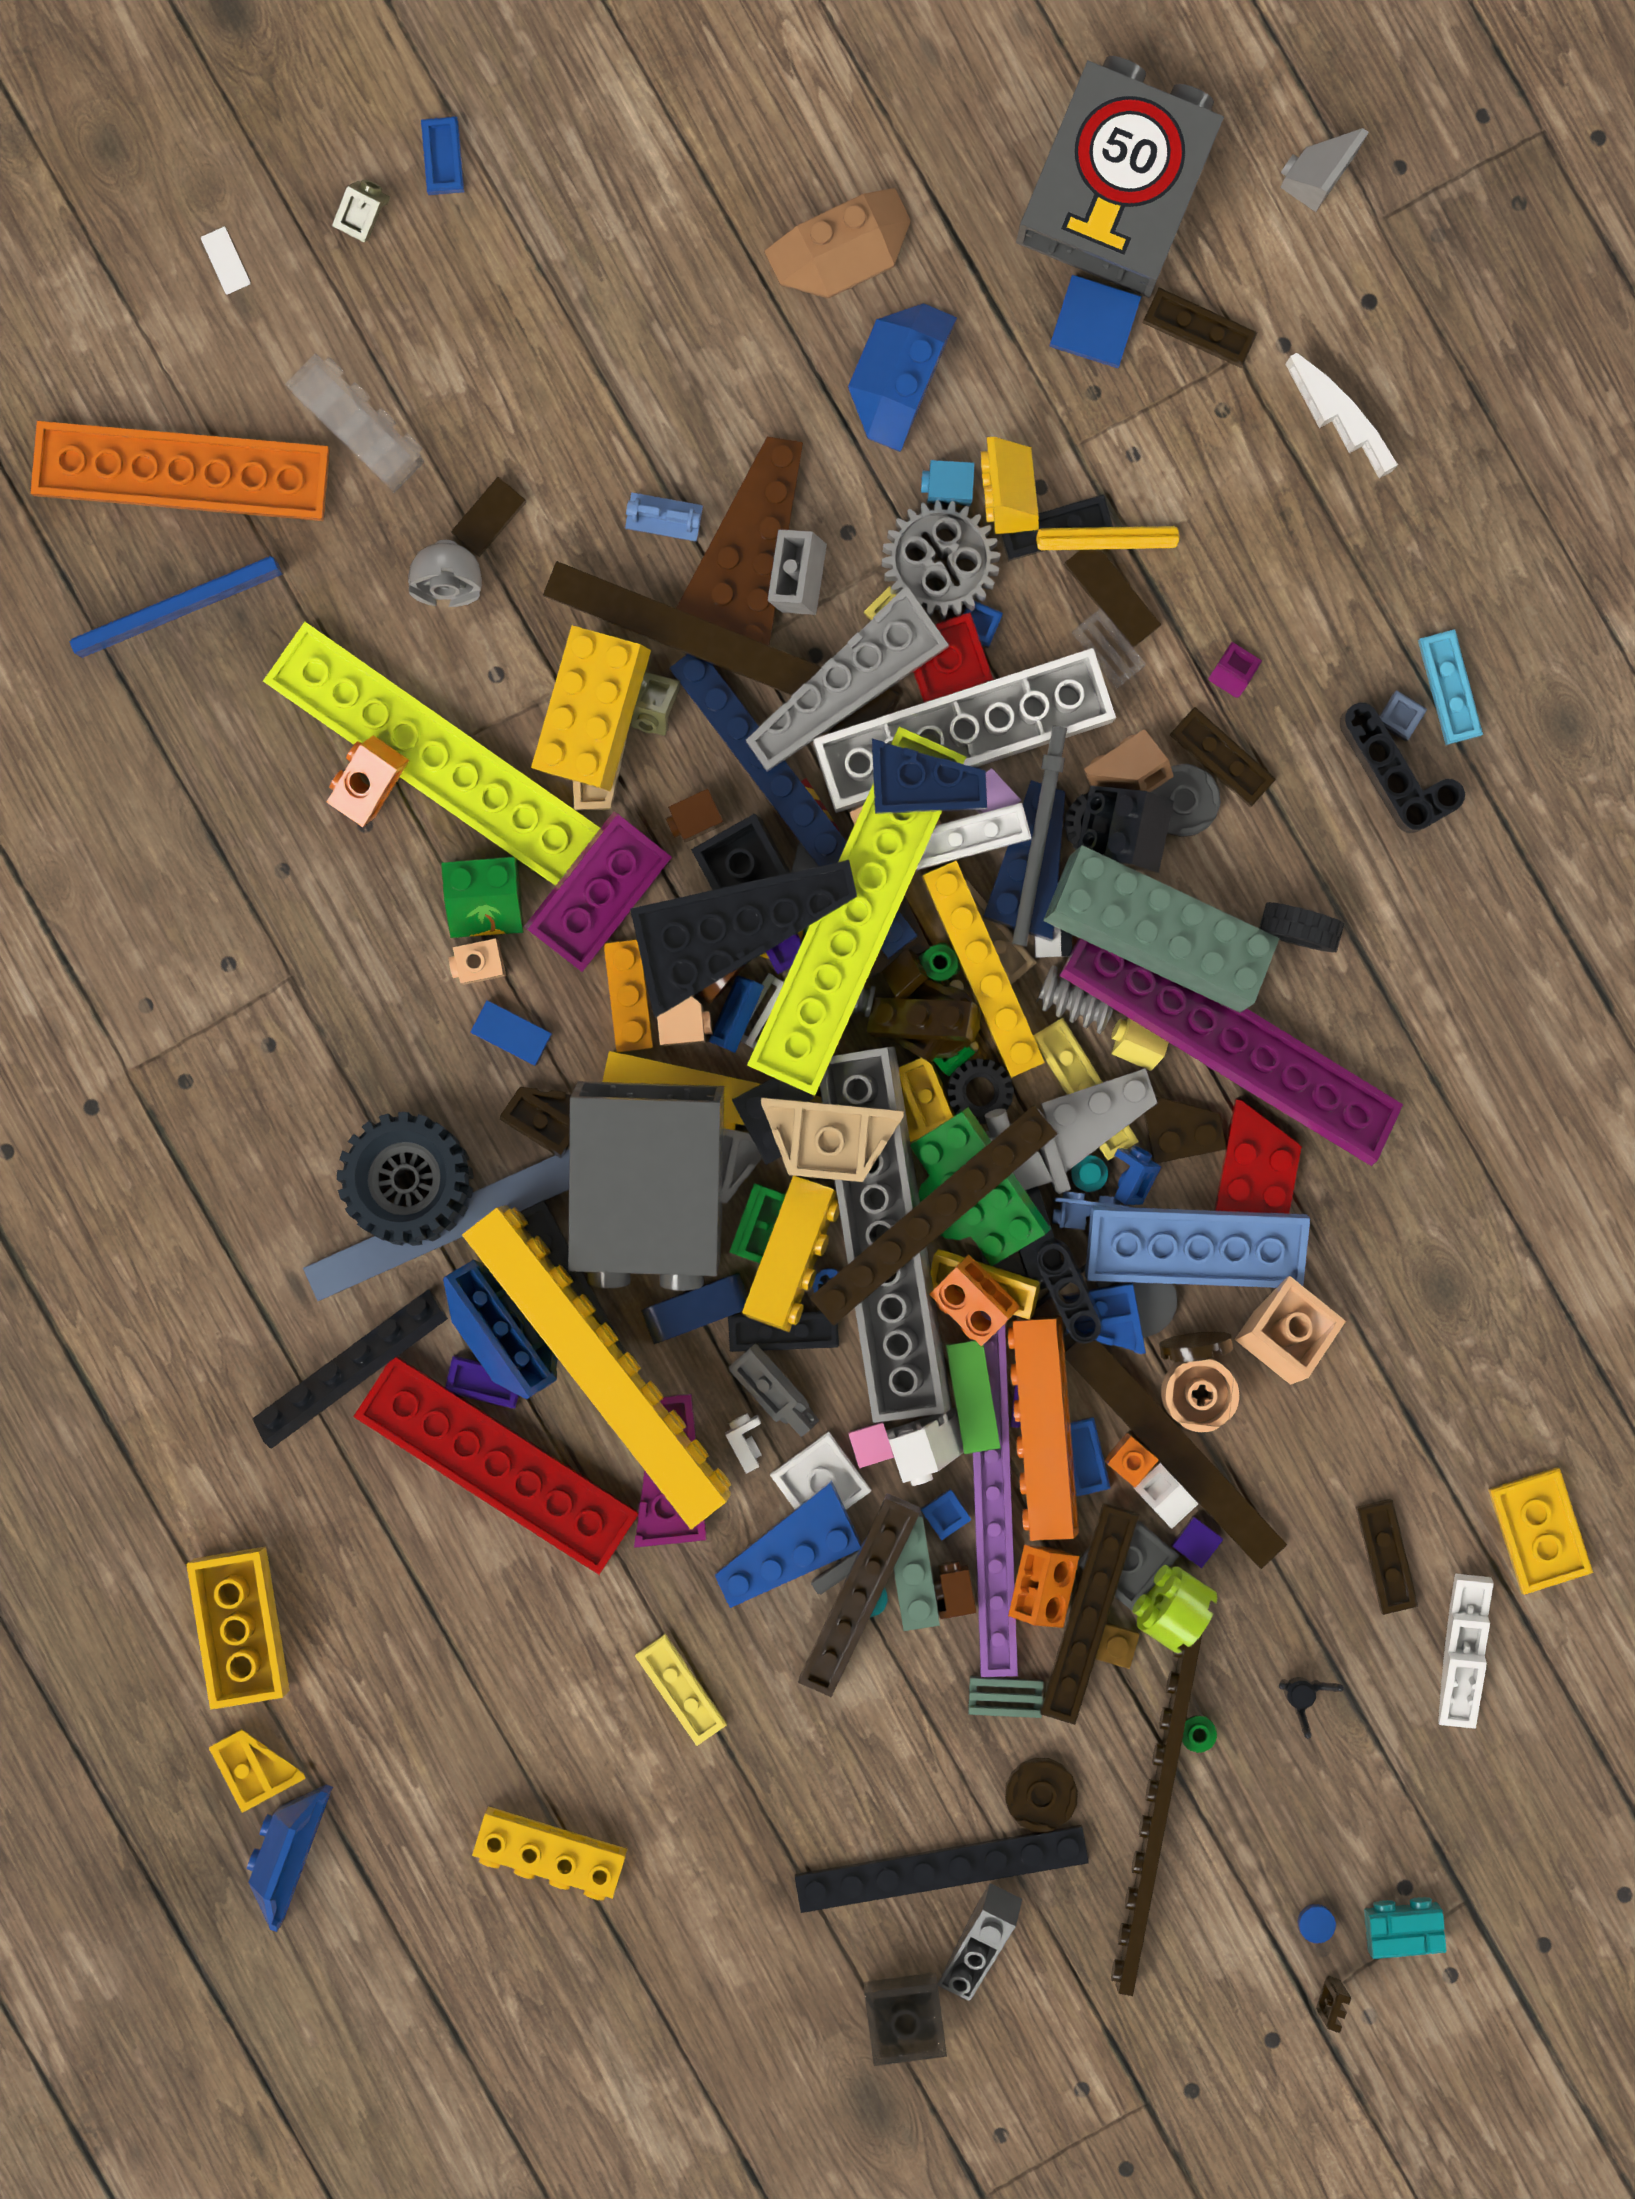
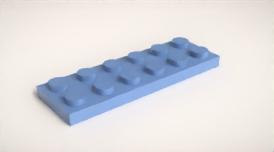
[1085,1206,1310,1288]

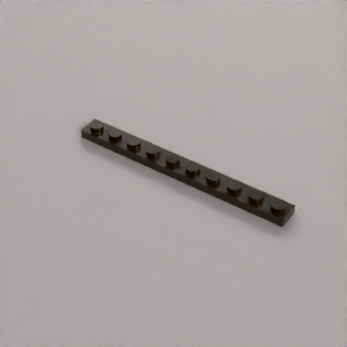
[1111,1634,1202,1996]

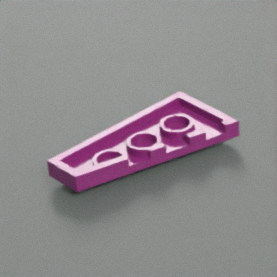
[634,1393,707,1548]

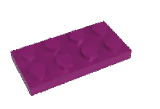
[524,811,672,972]

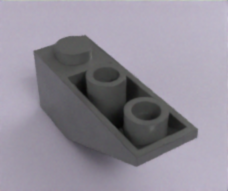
[937,1883,1022,2001]

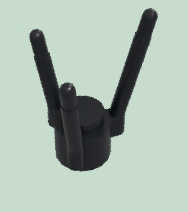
[1279,1677,1344,1739]

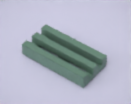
[968,1676,1043,1718]

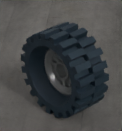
[337,1112,474,1246]

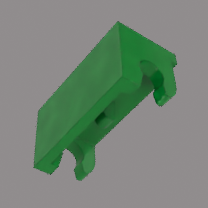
[729,1183,786,1263]

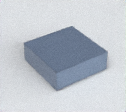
[1379,690,1427,741]

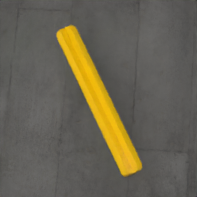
[1036,526,1179,550]

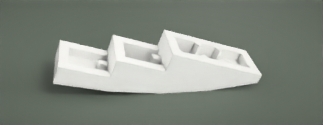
[1286,353,1398,478]
[1438,1574,1494,1729]

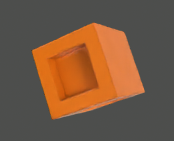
[1104,1433,1159,1488]

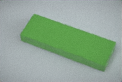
[946,1340,1001,1454]

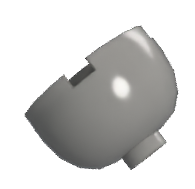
[408,540,482,607]

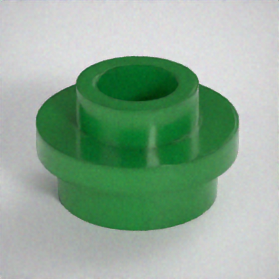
[1182,1715,1217,1753]

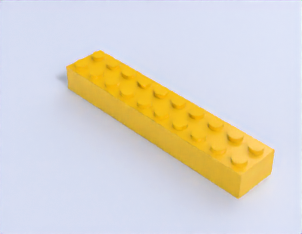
[462,1205,731,1529]

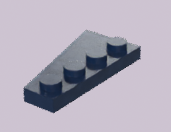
[983,780,1065,942]

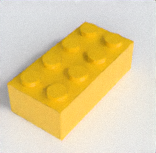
[531,625,651,792]
[186,1546,290,1710]

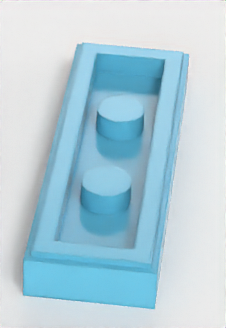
[1418,629,1483,745]

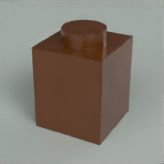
[665,789,724,843]

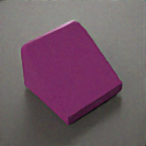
[1208,642,1262,698]

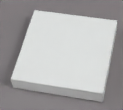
[770,1431,872,1509]

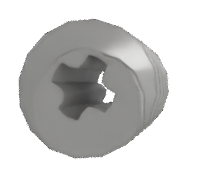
[1036,965,1113,1034]

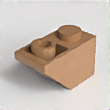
[1084,729,1174,792]

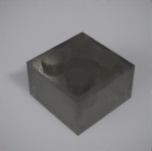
[864,1972,947,2066]

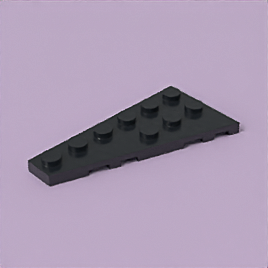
[630,860,857,1018]

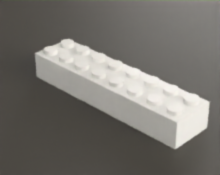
[813,648,1116,813]

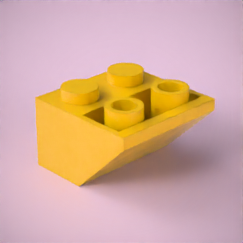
[980,437,1039,534]

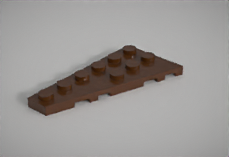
[676,436,803,646]

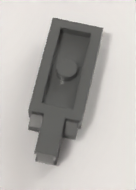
[728,1343,819,1437]

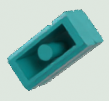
[1364,1897,1447,1959]

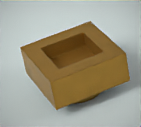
[1096,1623,1140,1669]

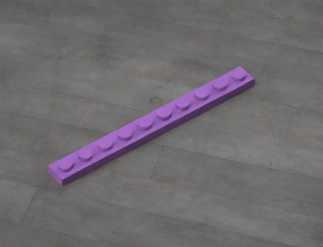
[968,1311,1018,1677]

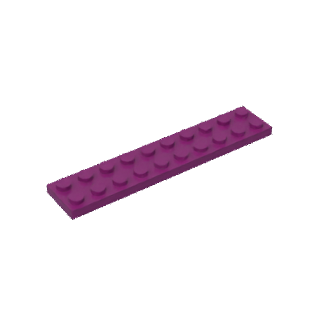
[1059,938,1403,1166]

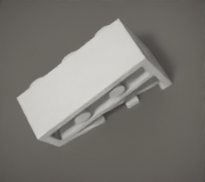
[886,1408,964,1486]

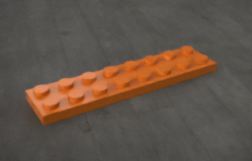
[30,421,330,521]

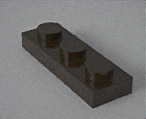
[867,998,978,1042]

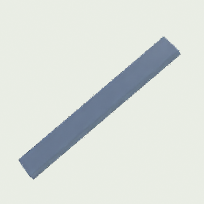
[303,1149,570,1301]

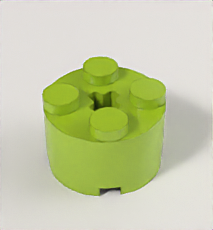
[1132,1565,1217,1653]

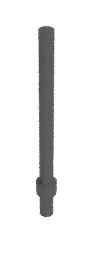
[1012,726,1067,946]

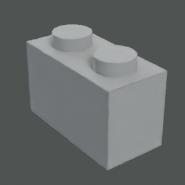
[768,530,827,615]

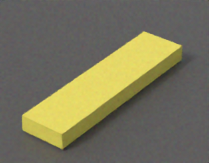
[1033,1017,1139,1161]

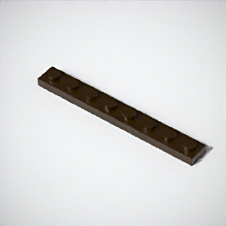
[809,1105,1059,1326]

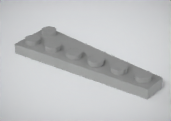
[746,586,949,772]

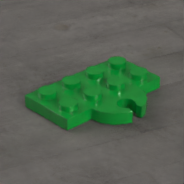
[909,1107,1051,1266]

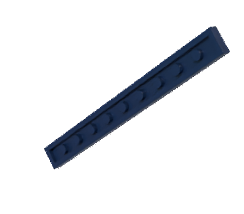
[669,654,918,959]

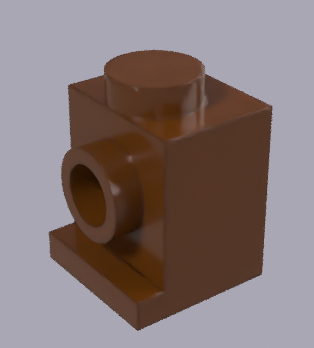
[933,1561,977,1619]

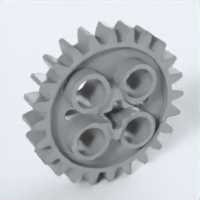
[882,500,1000,620]

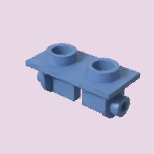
[625,492,703,542]
[1052,1192,1129,1230]

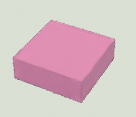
[848,1422,894,1468]

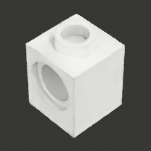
[1134,1463,1198,1529]

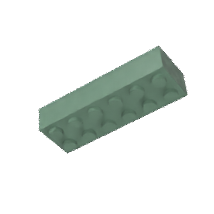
[1043,845,1280,1013]

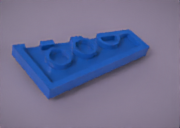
[715,1480,862,1608]

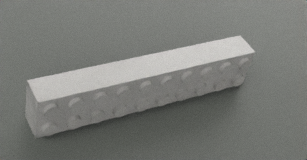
[820,1047,952,1423]

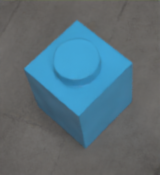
[921,460,975,506]

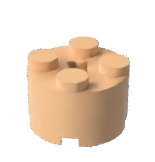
[1161,1358,1239,1432]

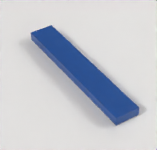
[69,556,283,658]

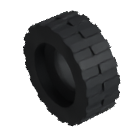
[1259,902,1345,953]

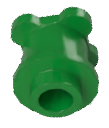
[918,943,960,984]

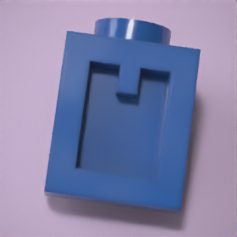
[1114,1146,1161,1205]

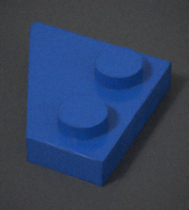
[1062,1282,1146,1354]

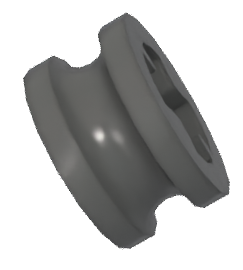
[852,985,876,1018]

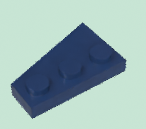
[872,738,987,814]

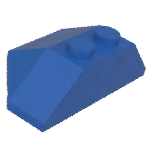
[848,303,957,452]
[443,1260,558,1400]
[247,1784,333,1932]

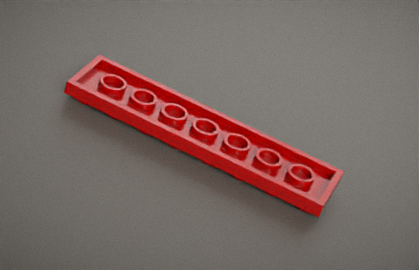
[353,1356,639,1575]

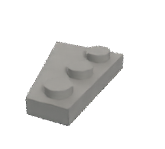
[1041,1068,1157,1172]

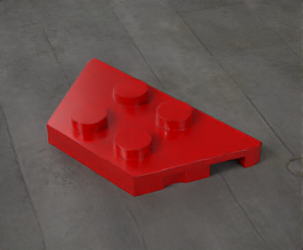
[1214,1100,1302,1214]

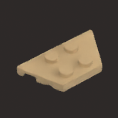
[761,1097,904,1182]

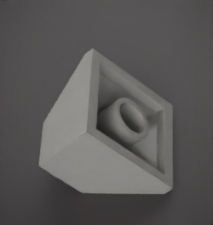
[1280,128,1369,212]

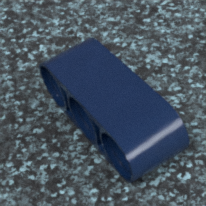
[641,1272,748,1344]

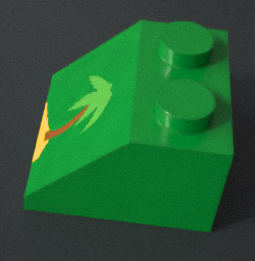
[441,857,524,938]

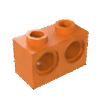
[929,1254,1021,1346]
[1008,1545,1079,1628]

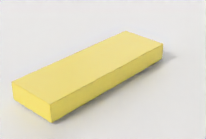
[635,1633,727,1746]

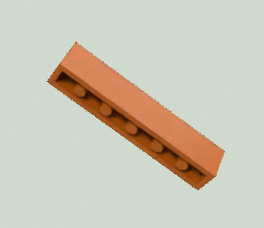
[1008,1315,1079,1541]

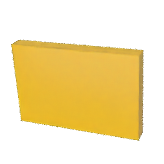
[1488,1467,1593,1595]

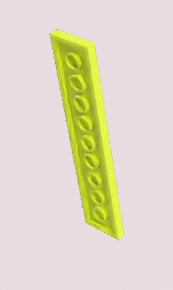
[263,622,600,886]
[747,727,966,1096]

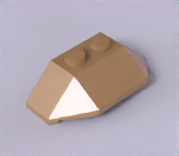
[764,188,911,299]

